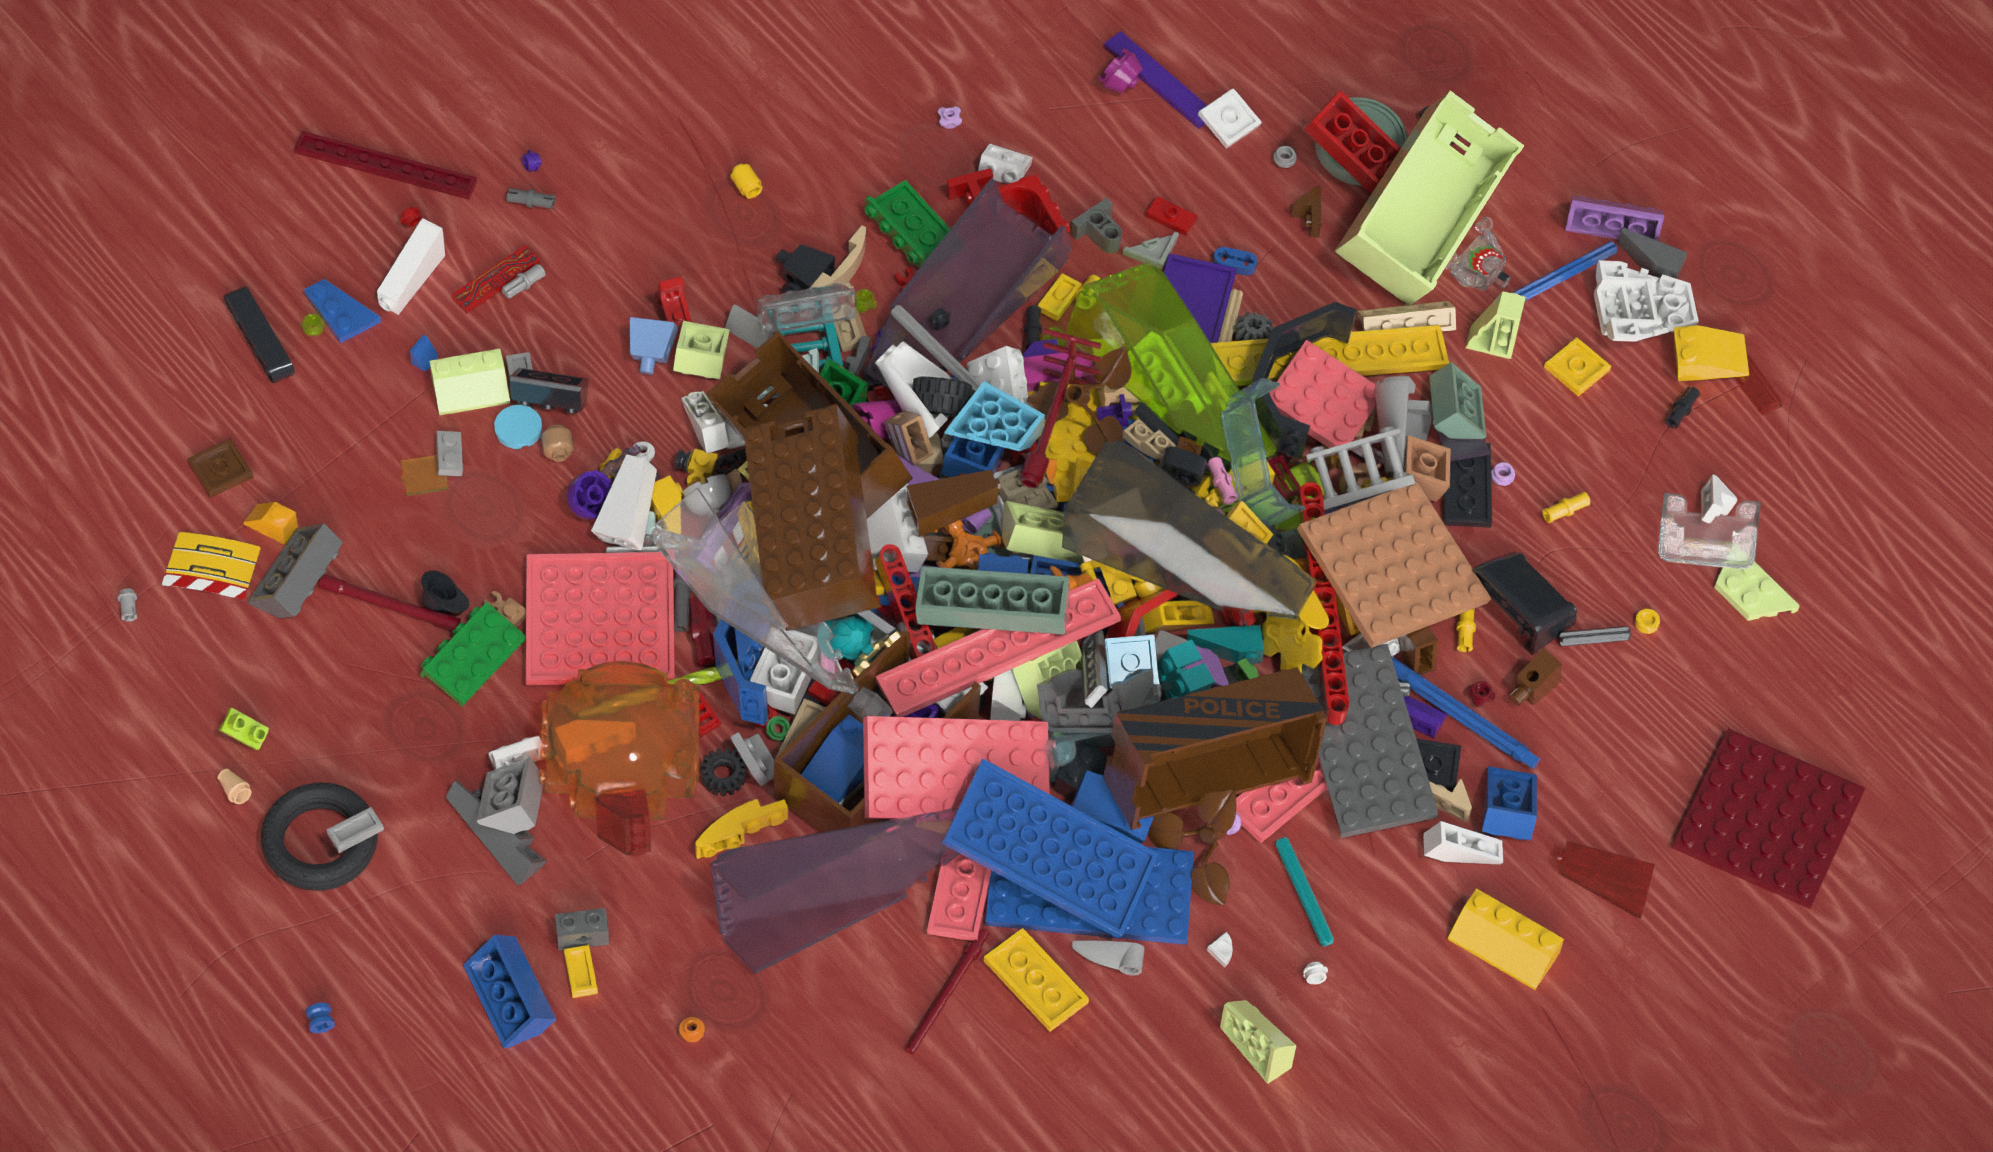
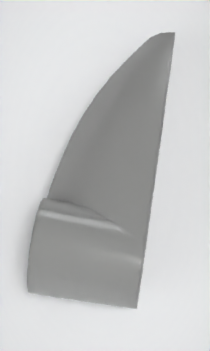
[1072,941,1145,975]

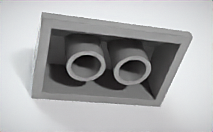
[477,757,545,834]

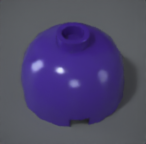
[566,471,613,519]

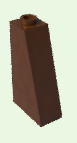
[906,469,1001,537]

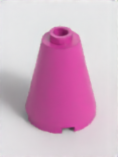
[851,400,902,440]

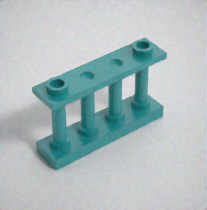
[767,288,843,369]

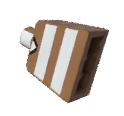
[884,411,934,465]

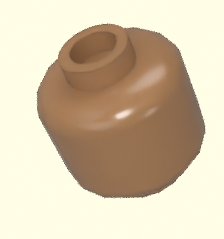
[541,425,574,462]

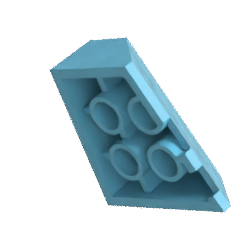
[945,381,1045,451]

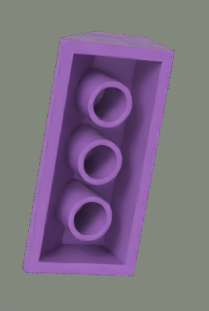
[1565,195,1664,241]

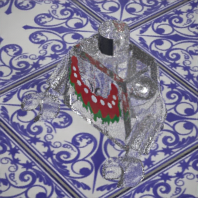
[1445,217,1511,291]

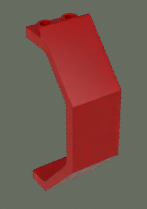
[1105,576,1256,688]

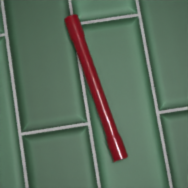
[319,574,461,631]

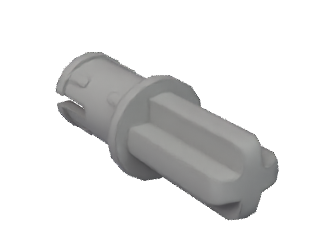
[502,264,545,298]

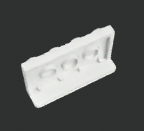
[967,346,1029,406]

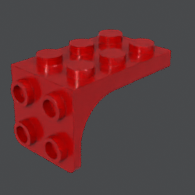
[992,174,1070,259]

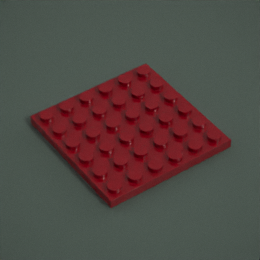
[1672,728,1865,909]

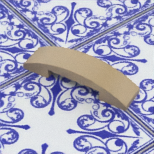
[810,225,866,302]

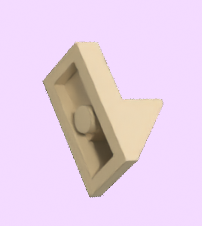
[1429,779,1472,823]

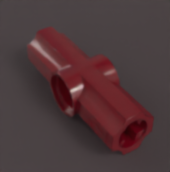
[689,594,717,668]

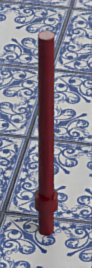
[905,929,990,1055]

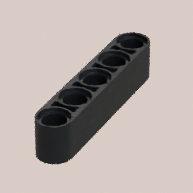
[223,286,295,383]

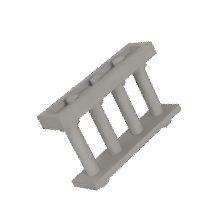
[1306,426,1415,512]

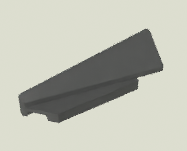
[446,781,547,885]

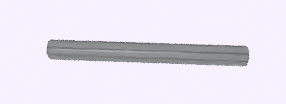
[891,305,981,394]

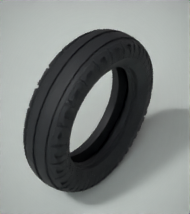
[261,782,378,891]

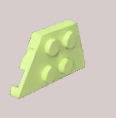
[1715,543,1800,620]

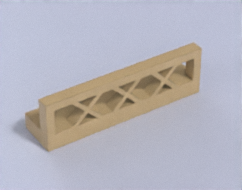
[1358,301,1456,331]

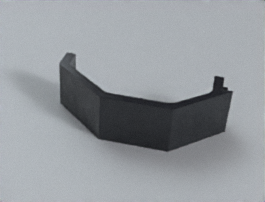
[1247,302,1357,459]

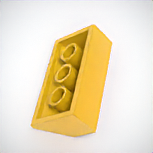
[1448,888,1564,990]

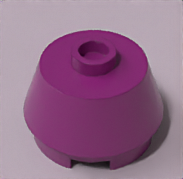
[1098,48,1143,94]

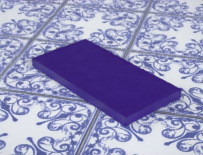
[1146,253,1237,385]

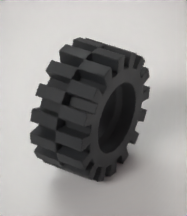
[701,748,746,797]

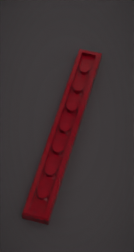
[294,131,477,200]

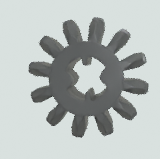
[1234,310,1274,341]

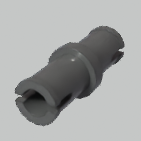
[507,187,556,210]

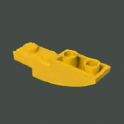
[695,799,788,859]

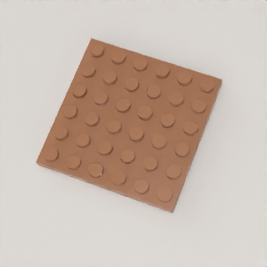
[1297,481,1491,648]

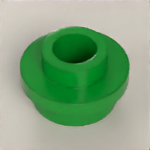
[766,716,791,741]

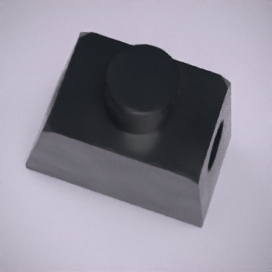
[776,244,835,300]

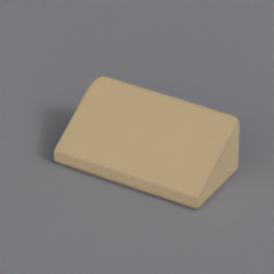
[832,302,866,352]

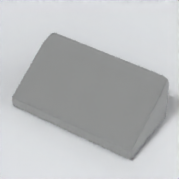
[725,304,773,348]

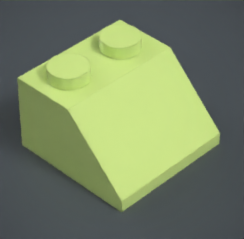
[673,321,730,379]

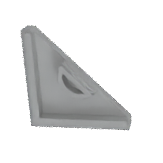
[1123,232,1179,269]

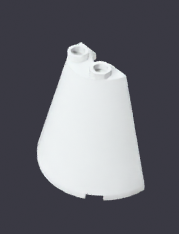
[875,341,955,438]

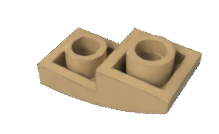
[1123,419,1176,460]

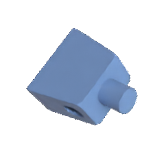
[630,317,678,375]

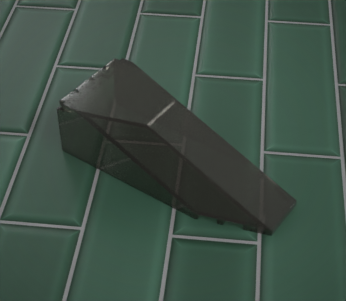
[1062,440,1317,620]

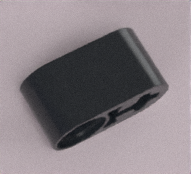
[1158,446,1207,487]

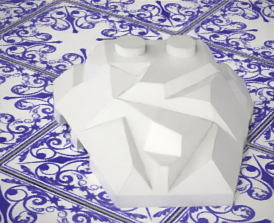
[1594,260,1699,341]

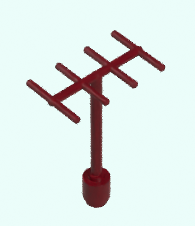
[1020,328,1101,489]

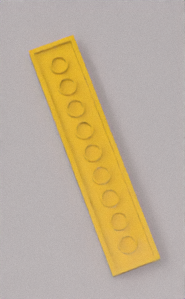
[1210,325,1449,387]

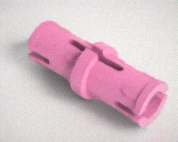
[1207,457,1238,504]

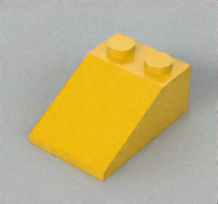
[1674,325,1749,382]

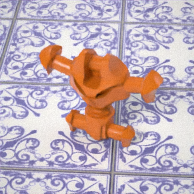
[933,520,1004,570]

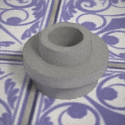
[1273,146,1296,168]

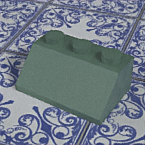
[1429,362,1487,439]

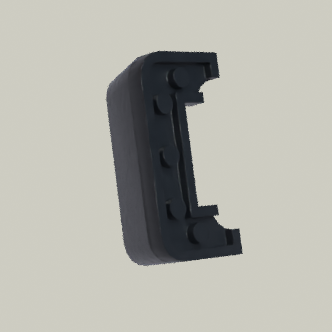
[1472,551,1577,655]

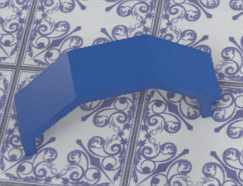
[713,577,772,725]

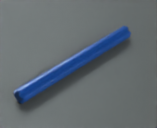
[1512,241,1618,301]

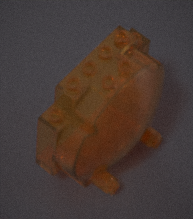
[540,661,699,820]

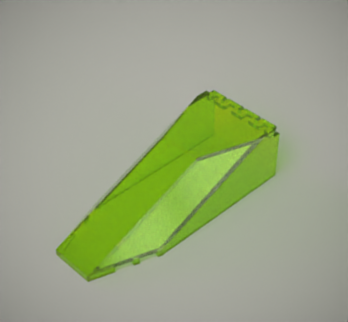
[1066,263,1276,468]

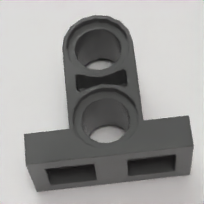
[1070,198,1122,254]

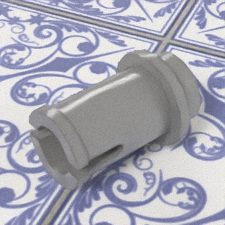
[117,589,137,622]

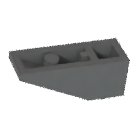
[1618,227,1687,279]

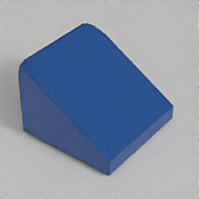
[410,335,438,371]

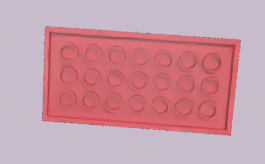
[863,716,1050,820]

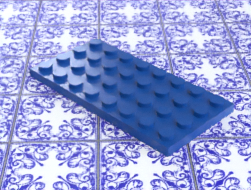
[942,758,1159,939]
[985,847,1194,945]

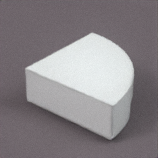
[1207,932,1233,968]

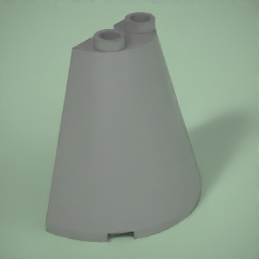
[1374,376,1433,476]

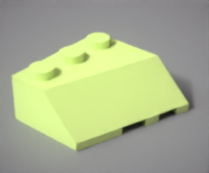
[1013,640,1083,720]
[1220,1000,1296,1084]

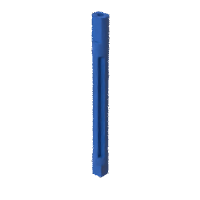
[1391,656,1541,769]

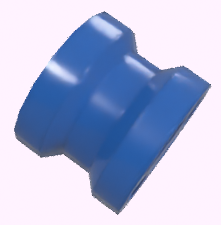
[305,1003,335,1033]

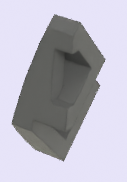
[846,335,871,376]

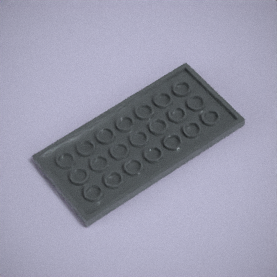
[1301,644,1438,838]

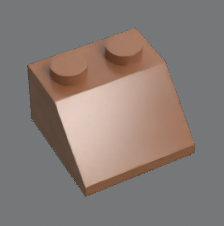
[1404,435,1451,502]

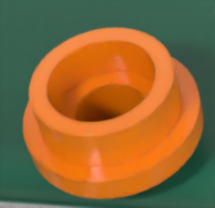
[679,1017,705,1042]

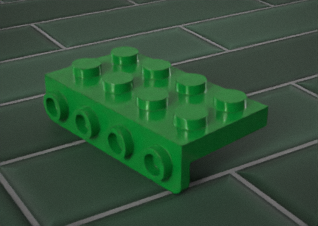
[864,180,962,271]
[420,602,526,707]

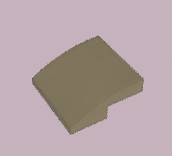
[995,468,1058,510]

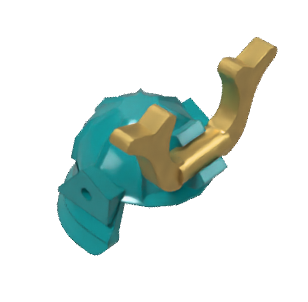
[818,613,901,676]

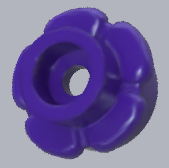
[522,150,541,172]

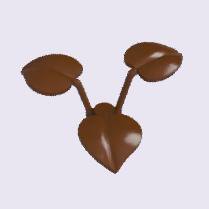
[1027,347,1132,457]
[1148,789,1237,905]

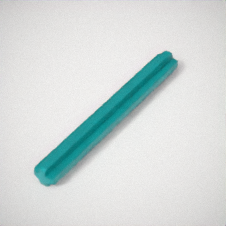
[1275,837,1334,947]

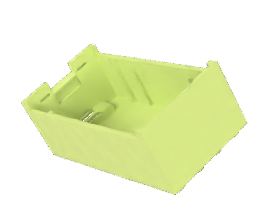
[1335,91,1524,305]

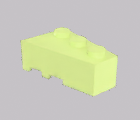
[1465,291,1526,359]

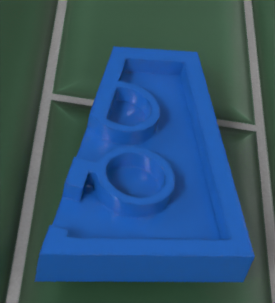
[304,279,381,344]

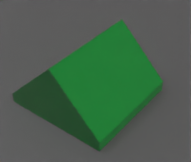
[820,358,868,407]

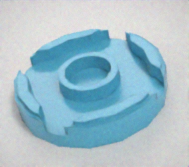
[494,405,542,449]

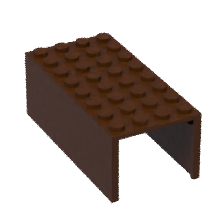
[774,629,981,855]

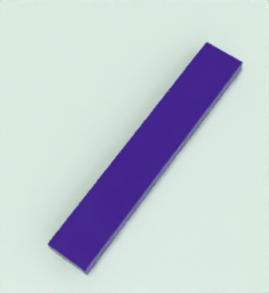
[1104,31,1208,129]

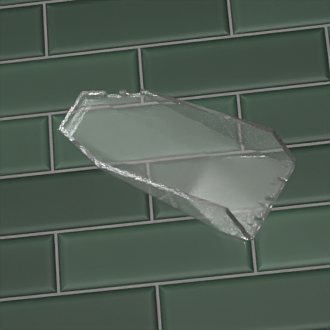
[651,488,859,694]

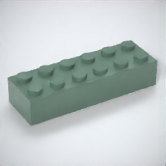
[915,566,1070,634]

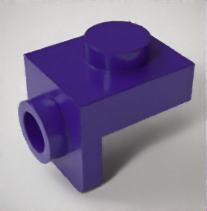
[1096,394,1132,427]

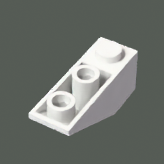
[681,391,729,453]

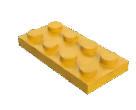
[984,928,1089,1032]

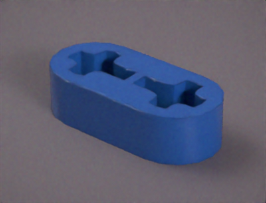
[1213,247,1257,275]

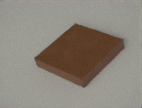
[188,438,253,498]

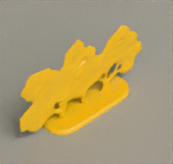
[1246,553,1329,673]

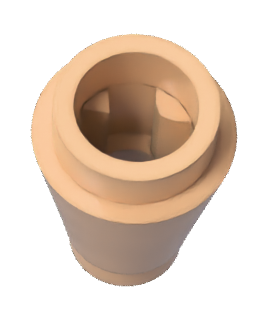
[218,769,251,804]

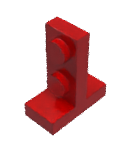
[946,168,993,231]
[656,276,692,342]

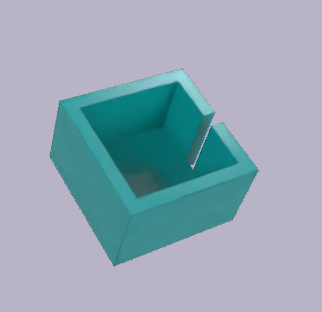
[1157,639,1215,699]

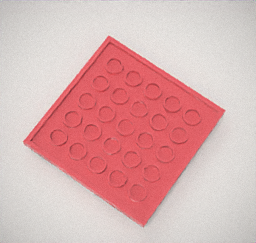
[526,552,675,685]

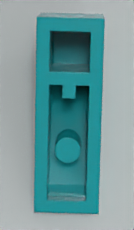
[1186,625,1264,665]

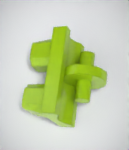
[219,708,269,750]

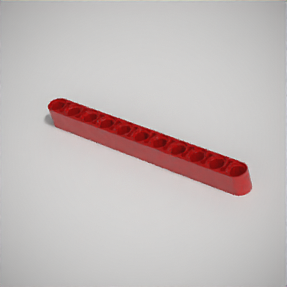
[1298,482,1349,725]

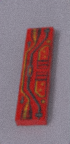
[452,245,540,314]

